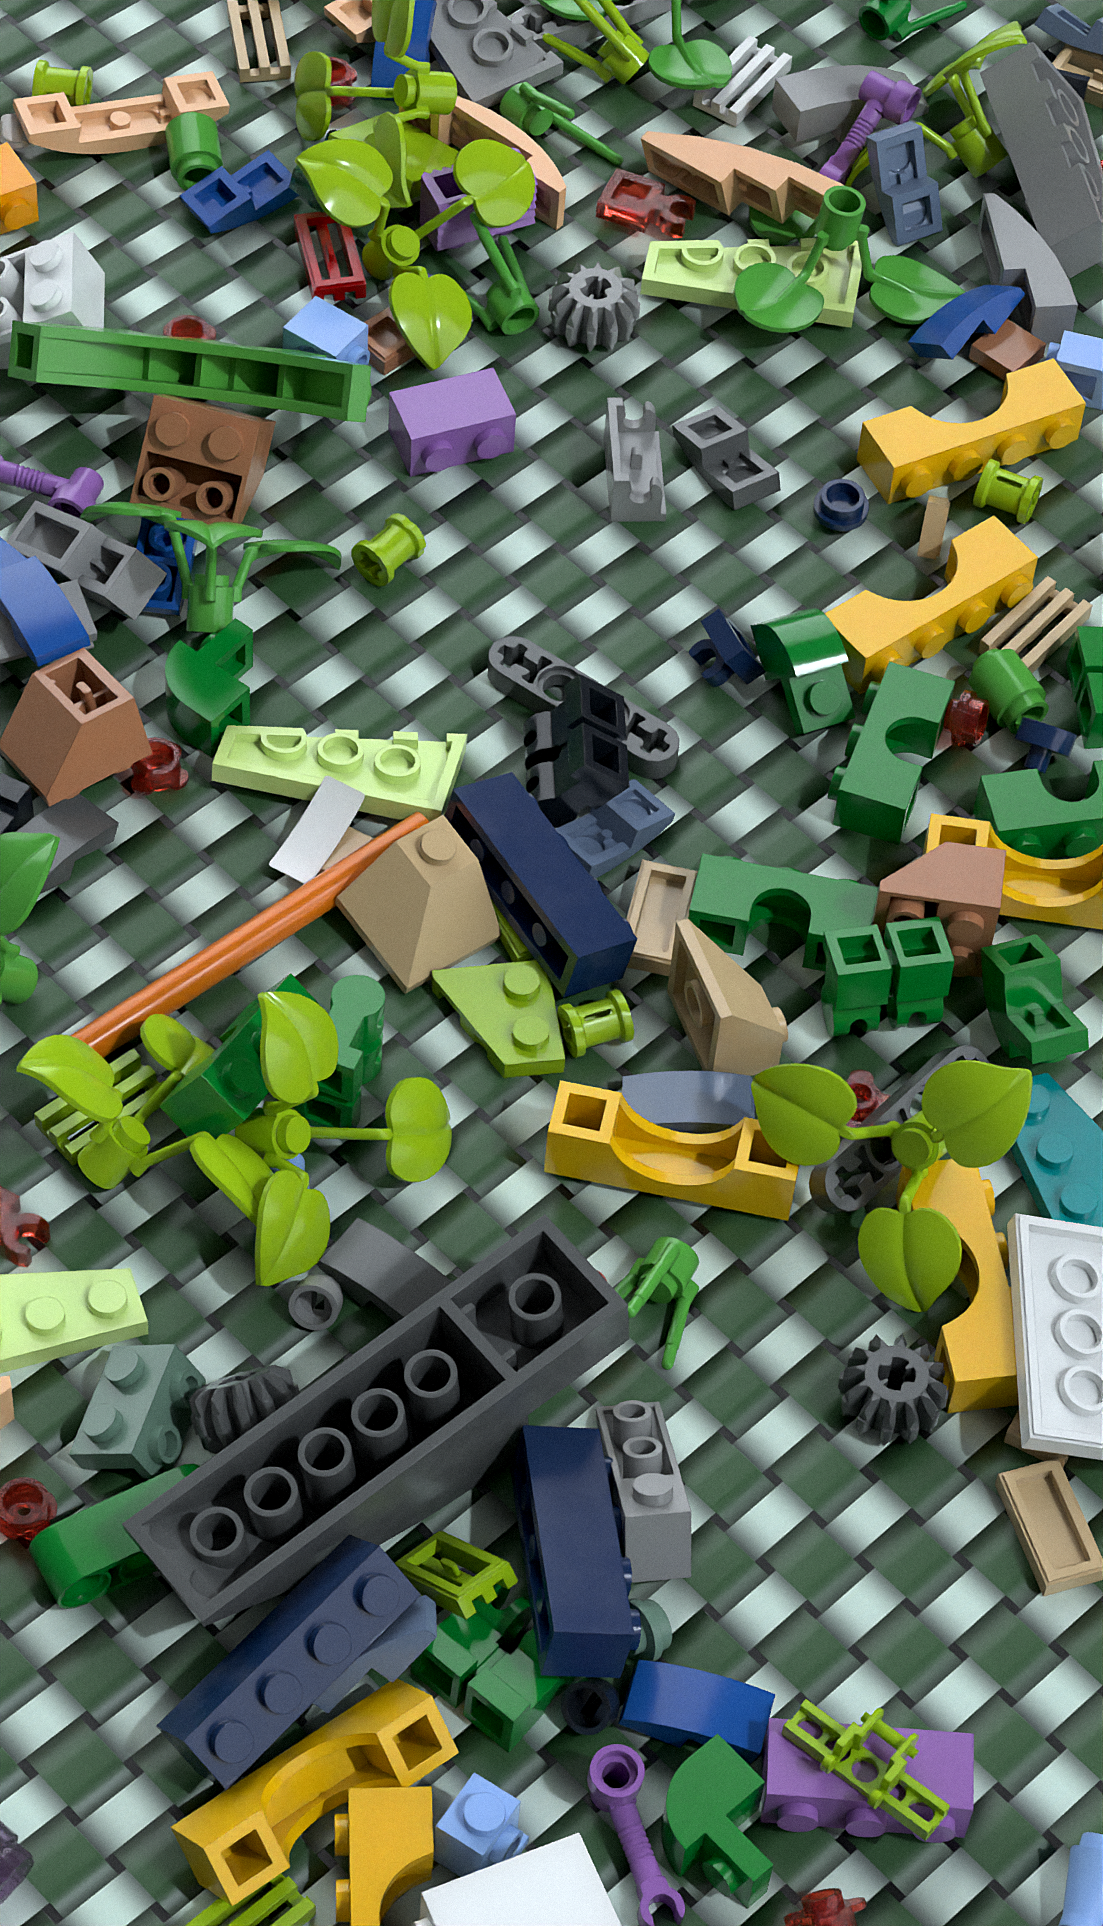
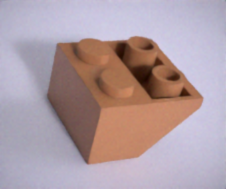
[130,394,276,524]
[0,647,152,807]
[872,842,1006,978]

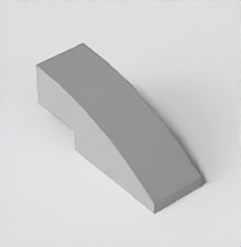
[772,65,929,143]
[977,193,1078,343]
[7,500,167,621]

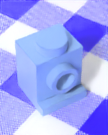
[1045,330,1103,410]
[433,1772,529,1877]

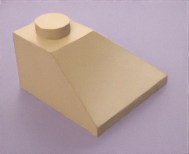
[335,815,502,994]
[667,919,788,1076]

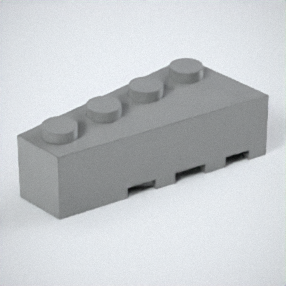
[980,42,1103,279]

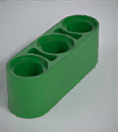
[29,1463,200,1609]

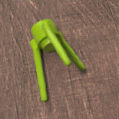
[542,0,650,85]

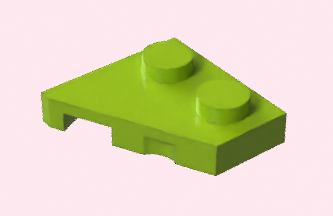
[431,960,565,1078]

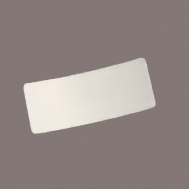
[269,776,365,884]

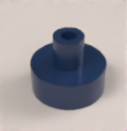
[1015,717,1077,774]

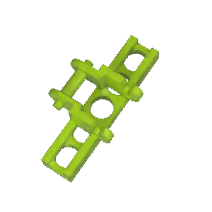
[782,1699,950,1841]

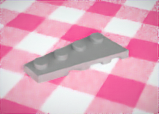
[428,0,563,108]

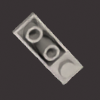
[596,1400,691,1583]

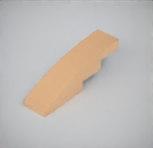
[641,131,844,224]

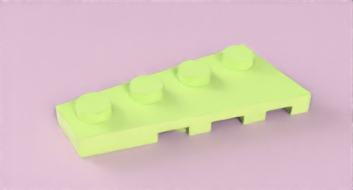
[640,238,862,328]
[211,725,467,822]
[0,1268,148,1373]

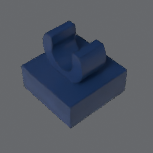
[689,609,766,687]

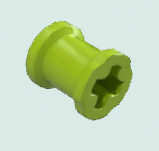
[32,60,93,106]
[973,459,1043,524]
[351,513,426,587]
[557,989,634,1058]

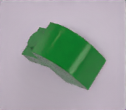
[750,608,856,734]
[165,618,253,758]
[980,934,1089,1064]
[661,1733,774,1909]

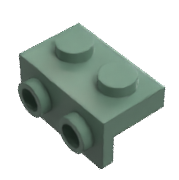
[68,1344,206,1481]

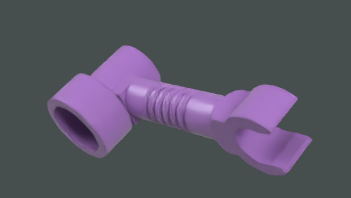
[819,70,922,186]
[0,455,104,518]
[587,1744,685,1926]

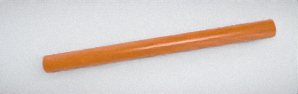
[70,812,429,1058]

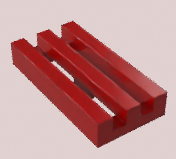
[294,211,366,301]

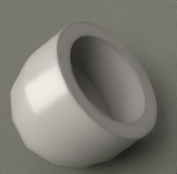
[288,1274,343,1330]

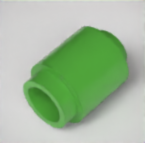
[165,112,223,191]
[968,649,1049,734]

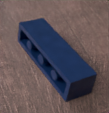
[444,772,638,998]
[510,1425,641,1678]
[156,1535,421,1790]

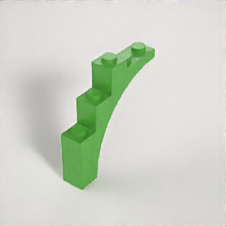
[8,320,371,422]

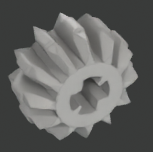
[548,261,640,352]

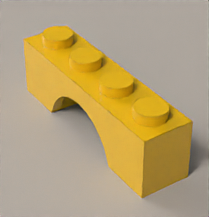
[857,358,1086,504]
[825,515,1038,694]
[922,813,1103,930]
[544,1080,799,1221]
[895,1159,1019,1414]
[171,1678,459,1906]
[334,1786,434,1926]

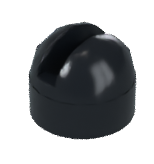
[561,1677,621,1735]

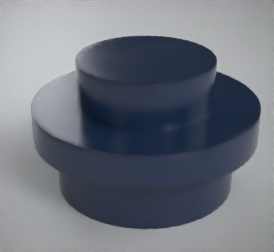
[813,479,869,531]

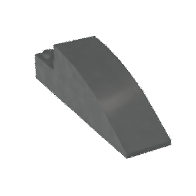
[122,1214,630,1627]

